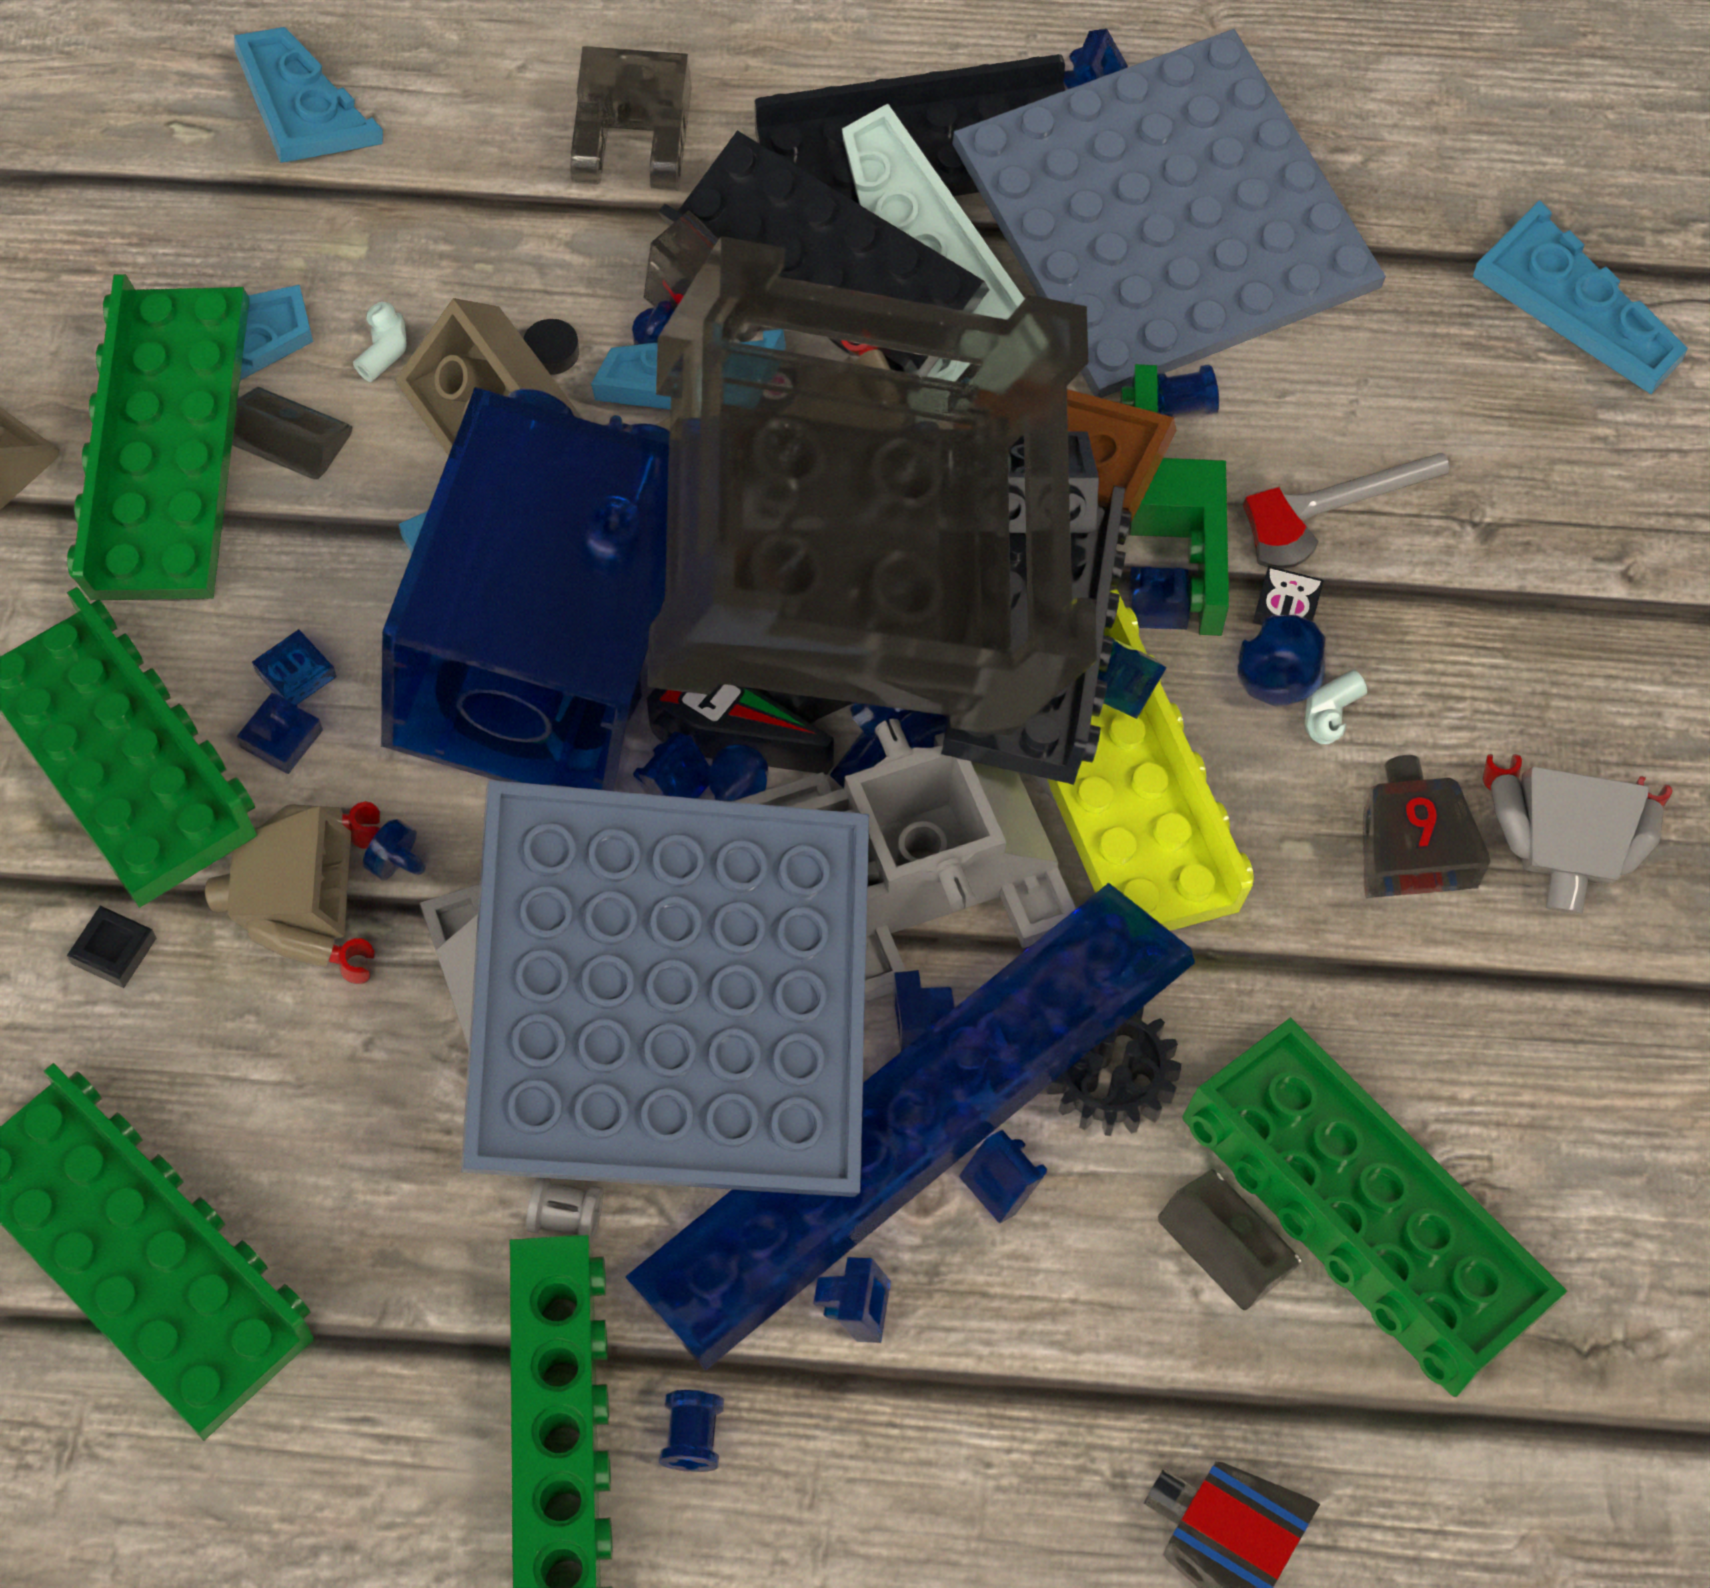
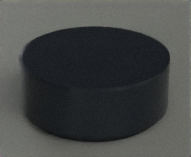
[523,319,579,375]

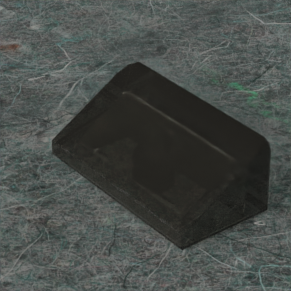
[232,387,352,479]
[1158,1168,1302,1310]

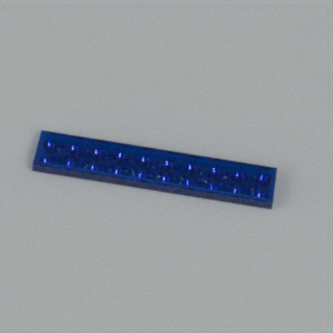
[625,883,1195,1371]

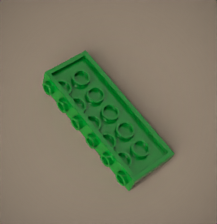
[67,274,250,600]
[0,587,258,908]
[1182,1017,1568,1397]
[0,1063,314,1441]

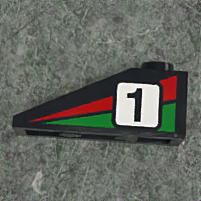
[647,648,834,775]

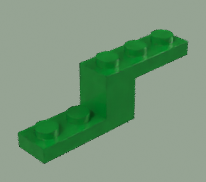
[1120,364,1229,636]

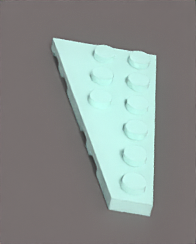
[842,104,1058,431]

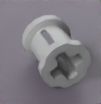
[526,1177,604,1244]

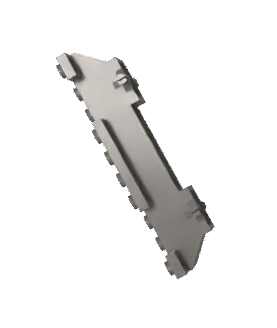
[420,719,1081,1049]

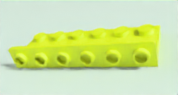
[1047,589,1254,945]

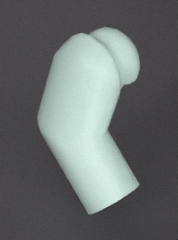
[353,302,407,382]
[1304,670,1367,744]

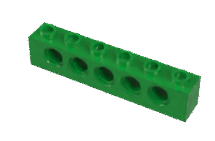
[510,1235,613,1588]

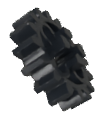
[1043,998,1182,1136]

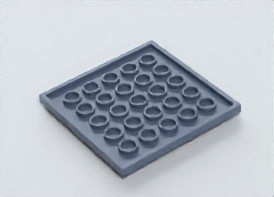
[952,29,1386,398]
[461,780,869,1197]

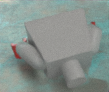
[1482,754,1673,914]

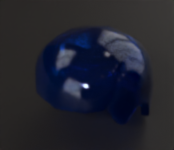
[1237,614,1327,707]

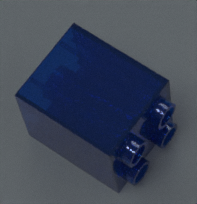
[381,387,711,792]

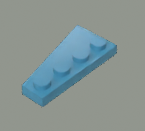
[1473,200,1688,394]

